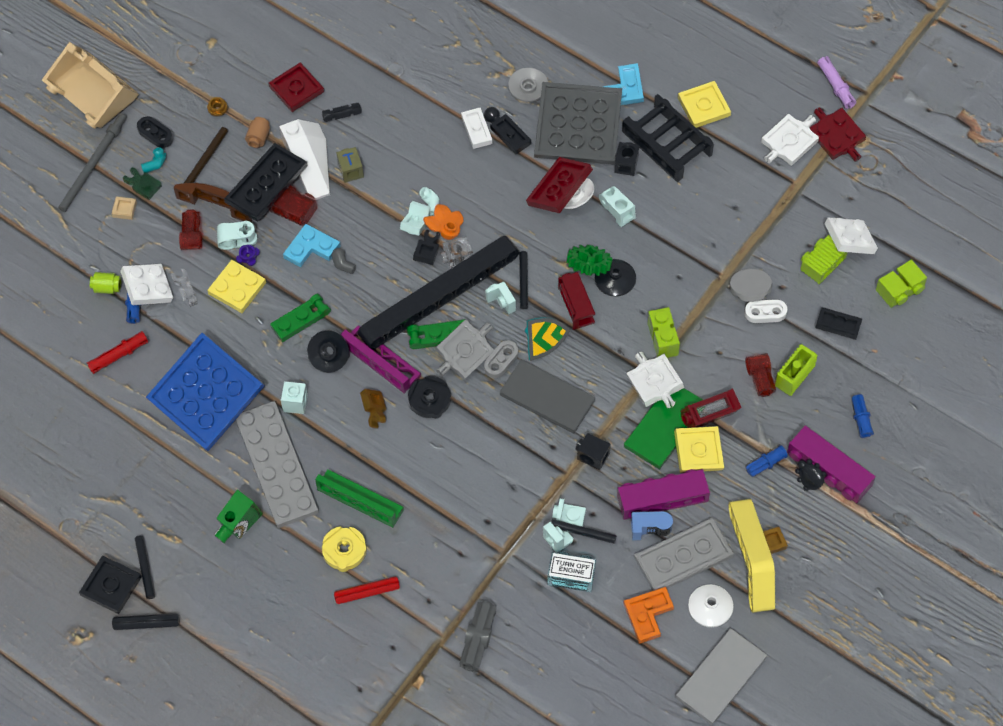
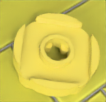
[322,527,367,572]

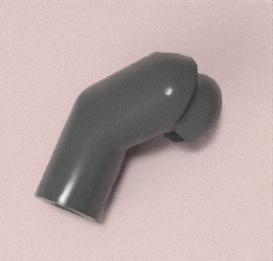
[331,247,356,274]

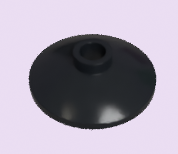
[595,259,636,296]
[307,330,349,373]

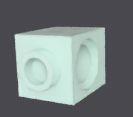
[281,381,308,414]

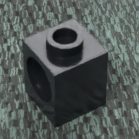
[614,142,639,176]
[575,433,611,470]

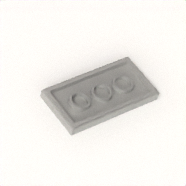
[634,518,734,591]
[675,628,767,725]

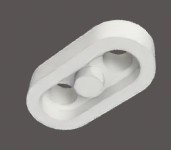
[745,300,787,323]

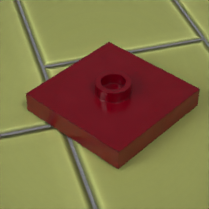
[268,62,324,112]

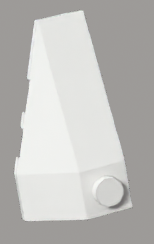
[279,119,330,202]

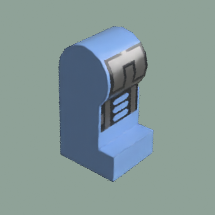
[631,512,673,540]

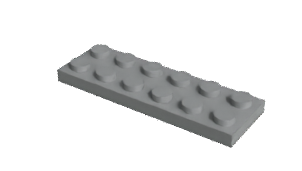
[236,401,319,529]

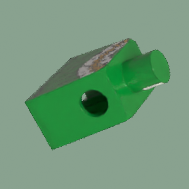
[214,489,263,543]

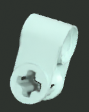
[217,221,258,250]

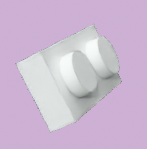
[461,108,492,149]

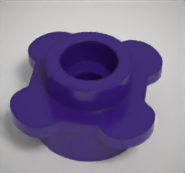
[236,245,260,266]

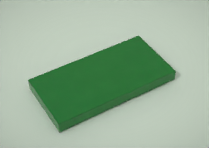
[624,388,707,470]

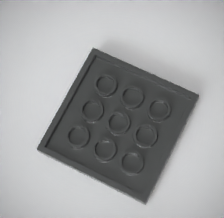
[534,82,622,165]

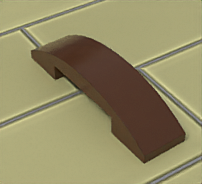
[174,183,252,222]

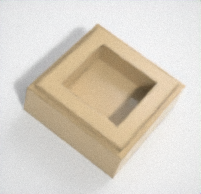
[111,197,137,220]

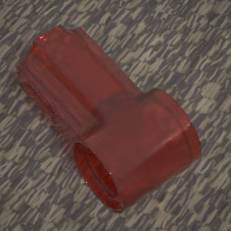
[179,209,202,250]
[745,353,776,397]

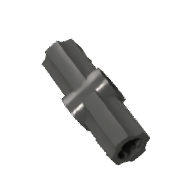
[459,601,496,672]

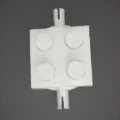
[761,114,819,166]
[626,352,684,408]

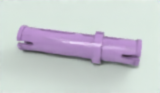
[817,56,856,109]

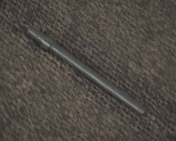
[58,113,127,212]

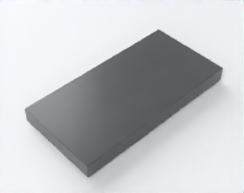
[500,359,595,434]

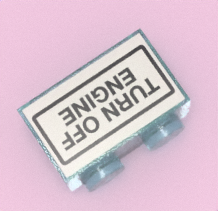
[547,551,596,592]

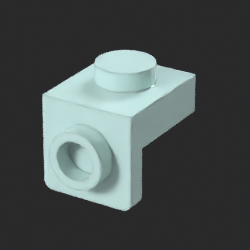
[400,201,430,236]

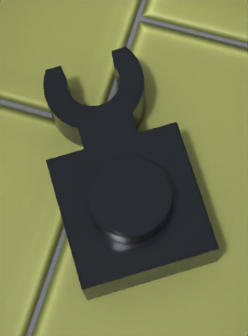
[413,230,440,265]

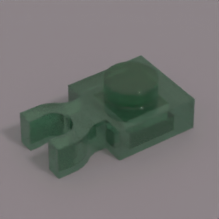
[123,167,162,200]

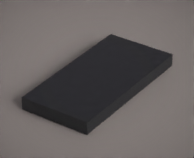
[224,143,308,222]

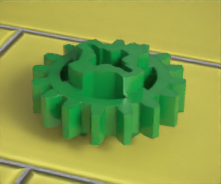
[566,245,613,276]

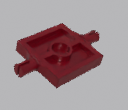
[810,107,866,162]

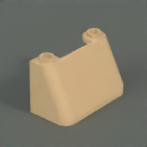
[42,42,139,129]

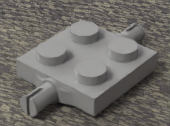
[434,320,494,380]

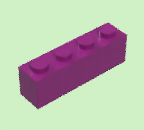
[787,425,876,504]
[617,469,710,520]

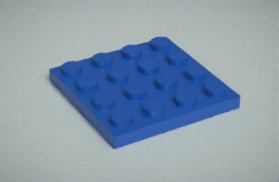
[146,333,265,451]

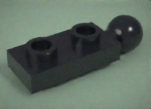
[484,107,531,155]

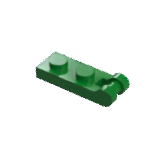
[270,294,331,343]
[407,319,465,349]

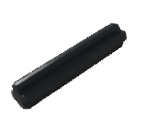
[112,613,179,630]

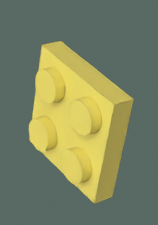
[678,81,731,128]
[207,260,266,313]
[674,426,724,473]

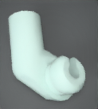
[419,187,439,216]

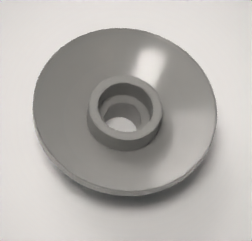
[508,68,548,102]

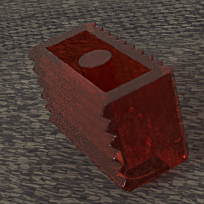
[269,185,317,227]

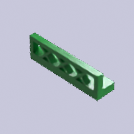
[315,469,404,528]

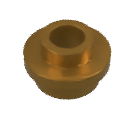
[207,97,227,116]

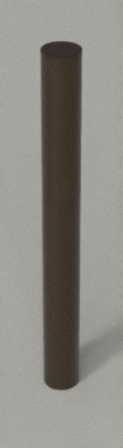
[184,127,228,183]

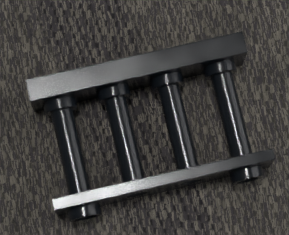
[622,94,714,182]

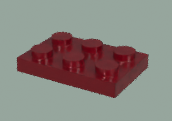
[526,157,593,214]

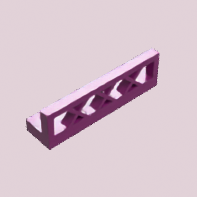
[340,325,421,394]

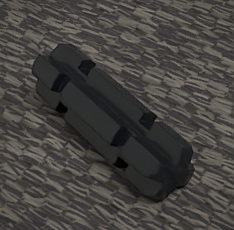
[322,102,361,122]

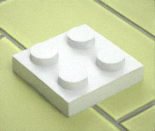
[824,217,878,254]
[121,264,173,305]

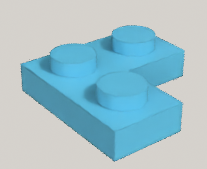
[603,63,644,105]
[283,224,341,267]

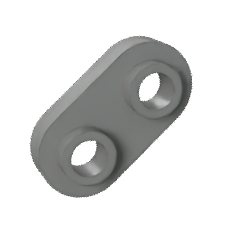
[484,340,518,378]

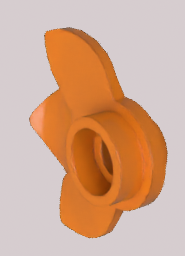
[423,204,463,240]

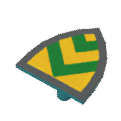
[525,317,570,361]

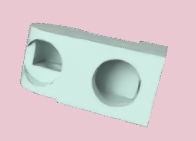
[599,186,636,227]

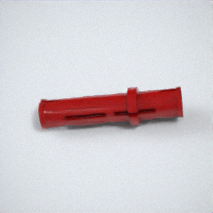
[87,331,149,374]

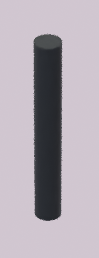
[519,251,528,309]
[551,519,617,544]
[134,536,155,599]

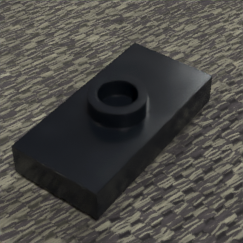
[815,307,862,340]

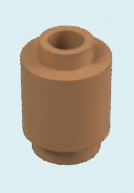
[245,117,270,148]

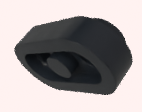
[137,116,173,148]

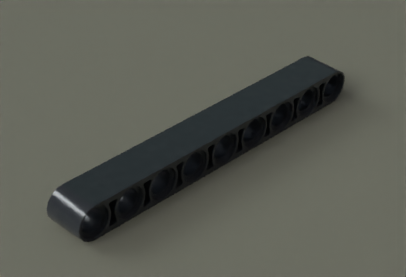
[357,236,520,350]

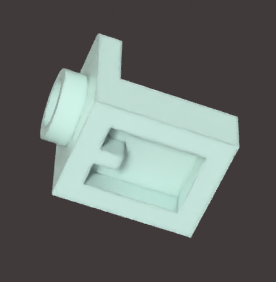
[485,282,516,314]
[552,498,586,527]
[543,522,573,553]

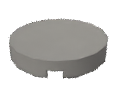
[730,269,772,302]

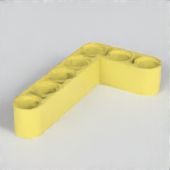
[729,499,775,613]

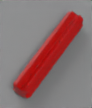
[334,576,400,604]

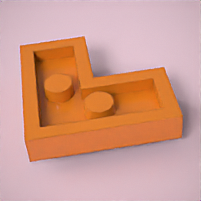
[623,587,674,644]

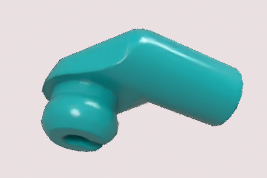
[141,148,166,174]

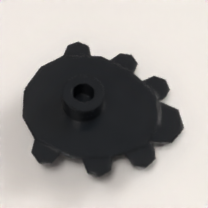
[795,459,827,491]

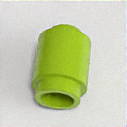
[90,272,121,294]

